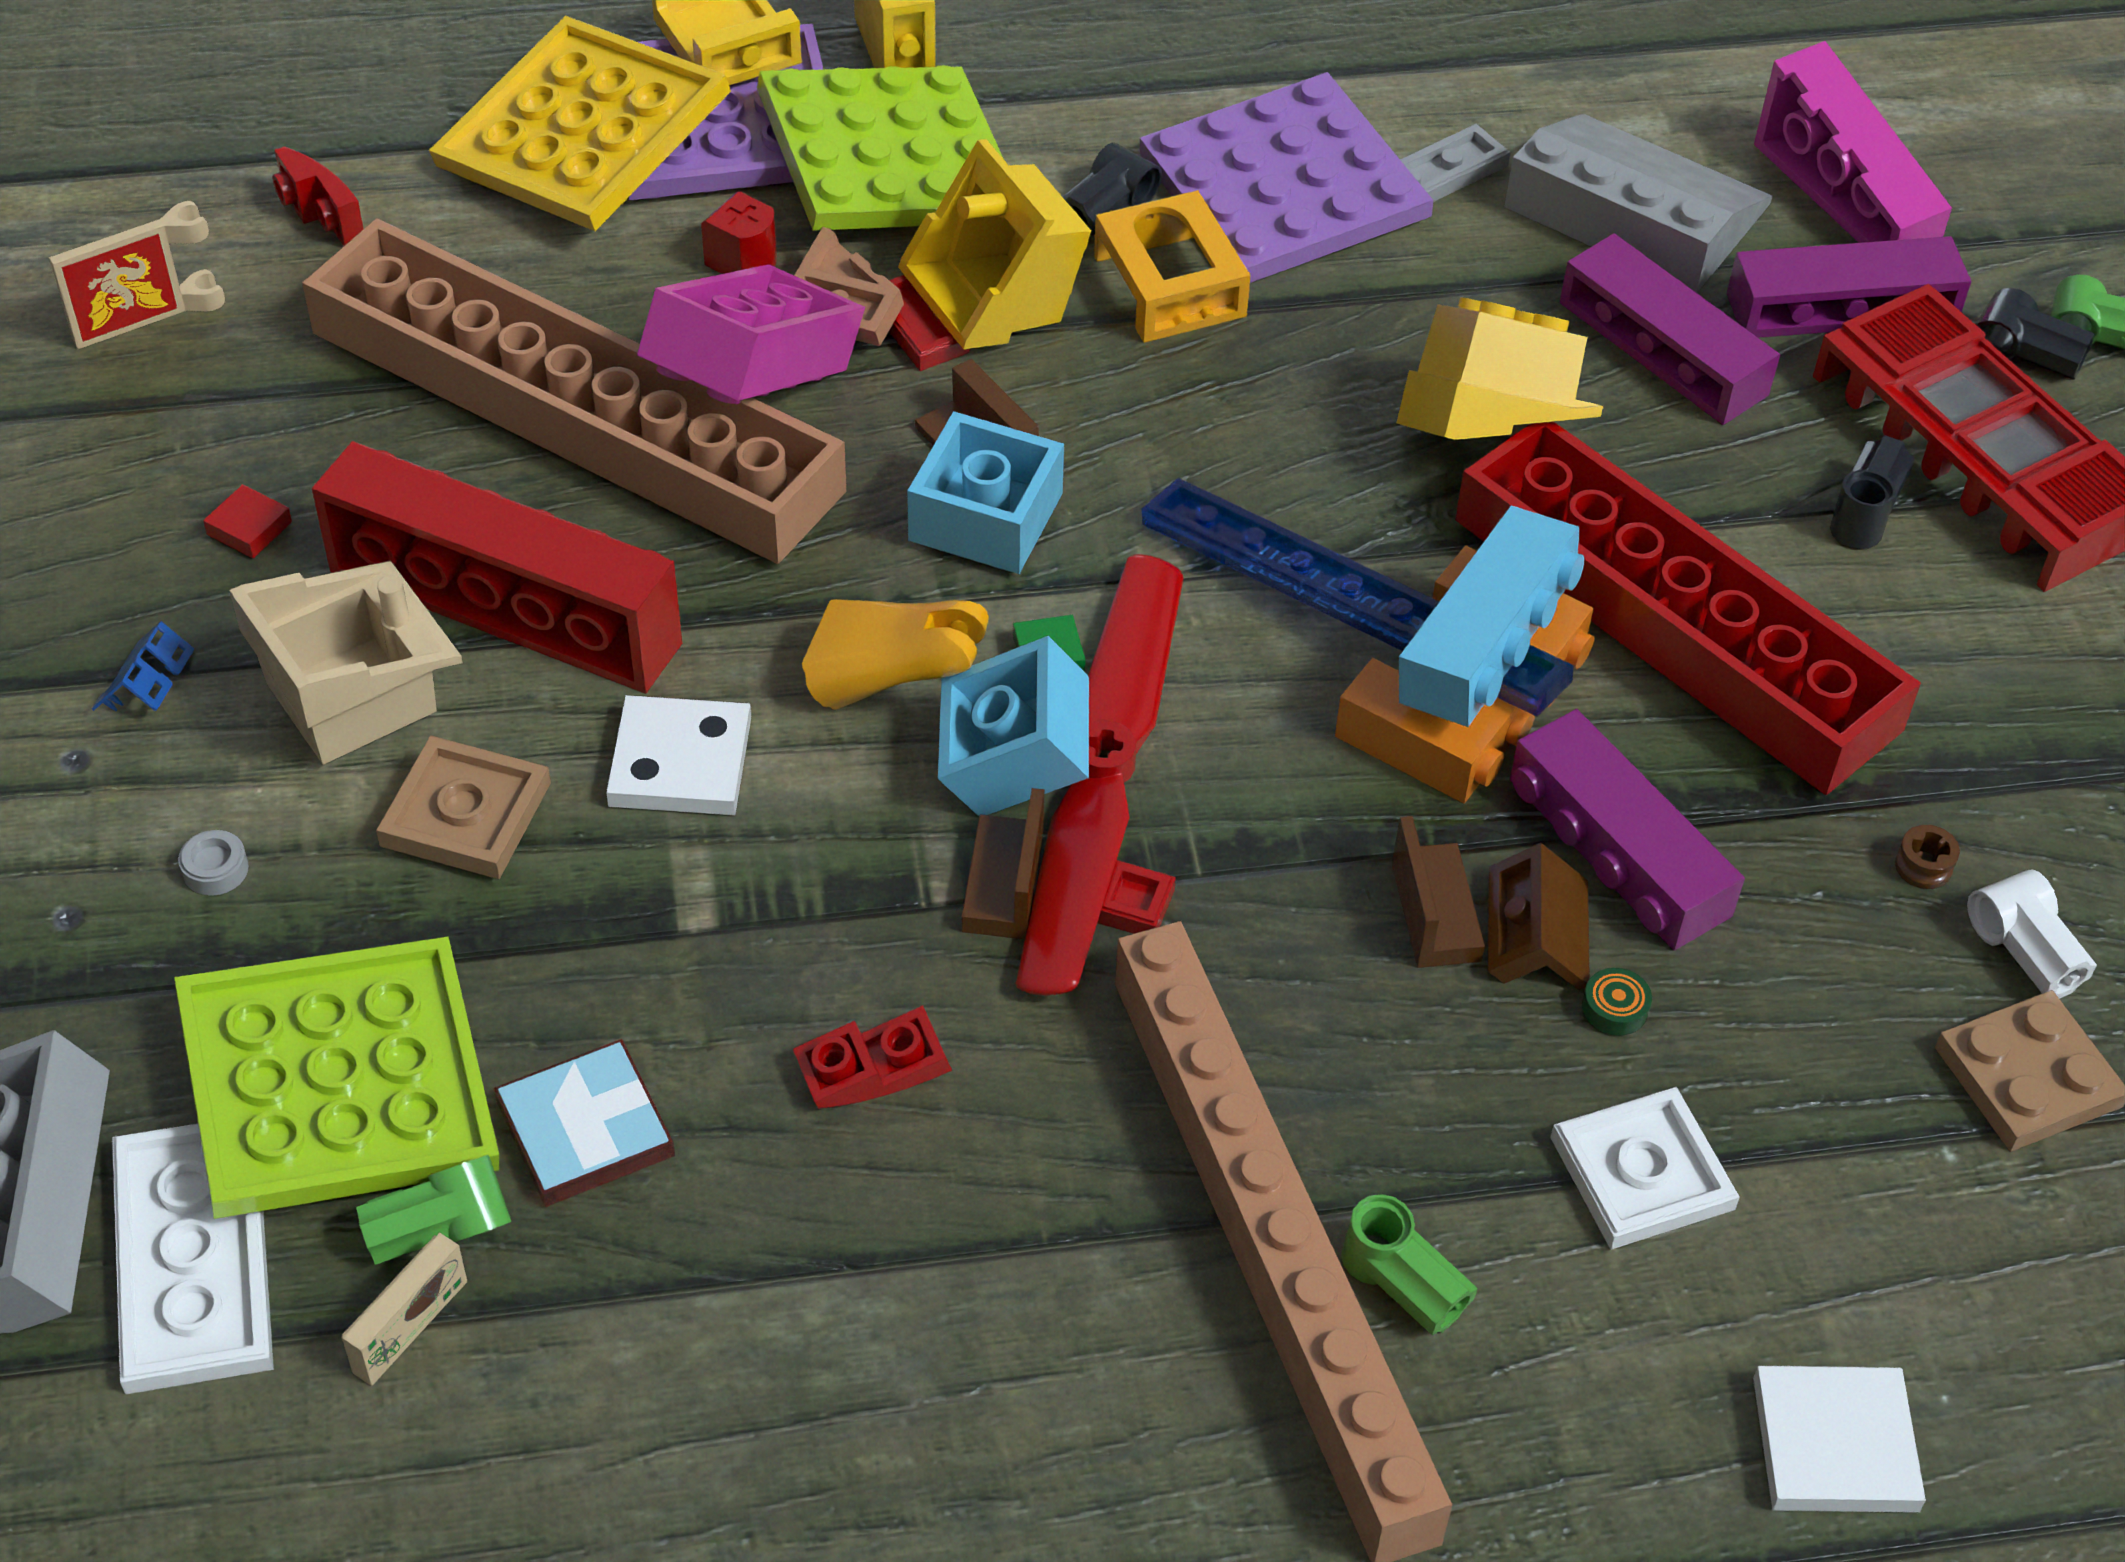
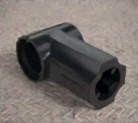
[1063,143,1162,236]
[1975,288,2095,380]
[1830,435,1915,549]

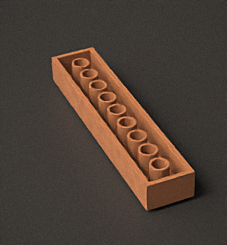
[302,218,847,564]

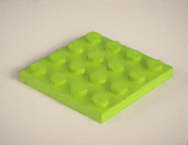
[757,65,1004,230]
[174,937,499,1219]

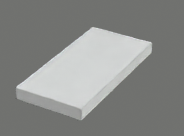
[112,1124,274,1395]

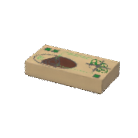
[342,1233,467,1386]

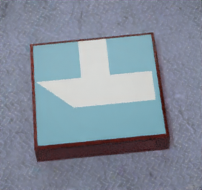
[494,1039,675,1207]

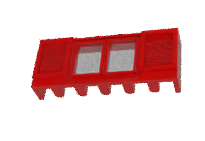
[1813,283,2125,592]

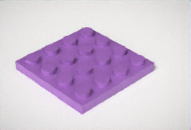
[629,23,823,200]
[1140,72,1433,283]

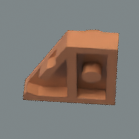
[794,227,904,346]

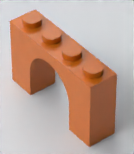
[1335,545,1594,804]

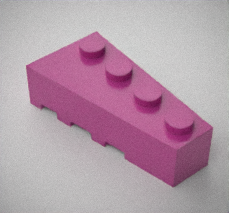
[1754,41,1952,243]

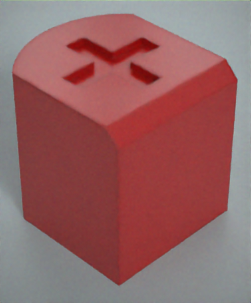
[701,191,777,274]

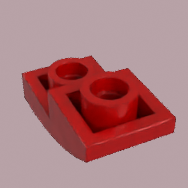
[272,146,364,246]
[793,1005,952,1109]

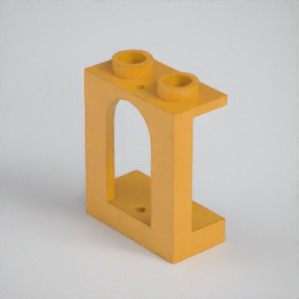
[1094,190,1251,343]

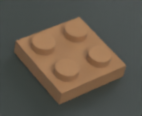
[376,735,551,879]
[1935,990,2125,1152]

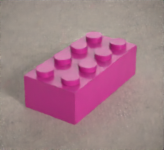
[637,264,865,404]

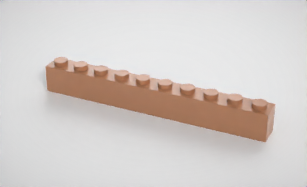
[1115,921,1452,1562]

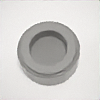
[178,830,249,896]

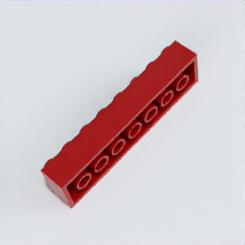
[1455,421,1921,795]

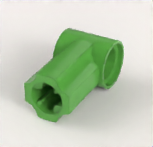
[2050,274,2125,349]
[356,1155,512,1265]
[1341,1194,1478,1336]

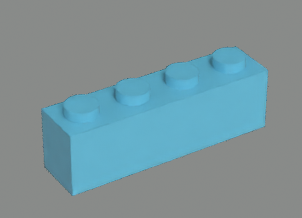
[1399,505,1584,727]

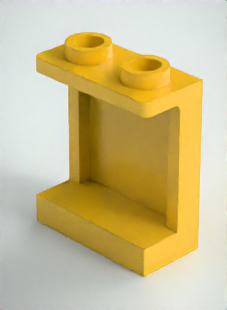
[652,0,802,85]
[854,0,936,68]

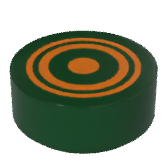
[1582,968,1652,1036]

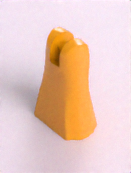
[802,599,989,710]

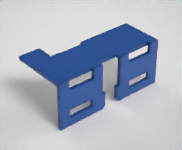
[91,621,194,711]

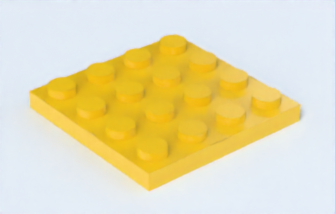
[429,16,731,231]

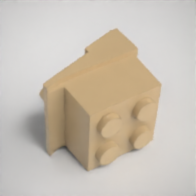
[229,561,463,765]

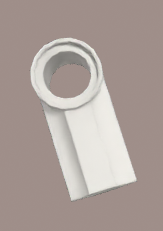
[1967,869,2097,999]

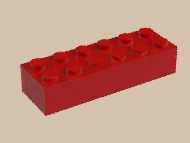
[311,441,682,694]

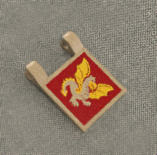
[49,201,225,349]

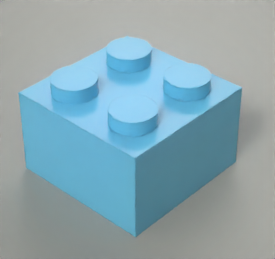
[907,411,1064,574]
[938,636,1089,817]

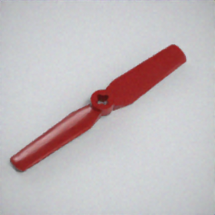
[1015,554,1184,996]

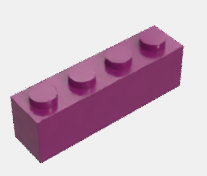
[1559,233,1780,425]
[1726,236,1972,338]
[1510,709,1745,951]

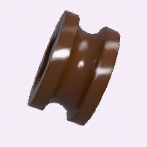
[1895,825,1960,889]

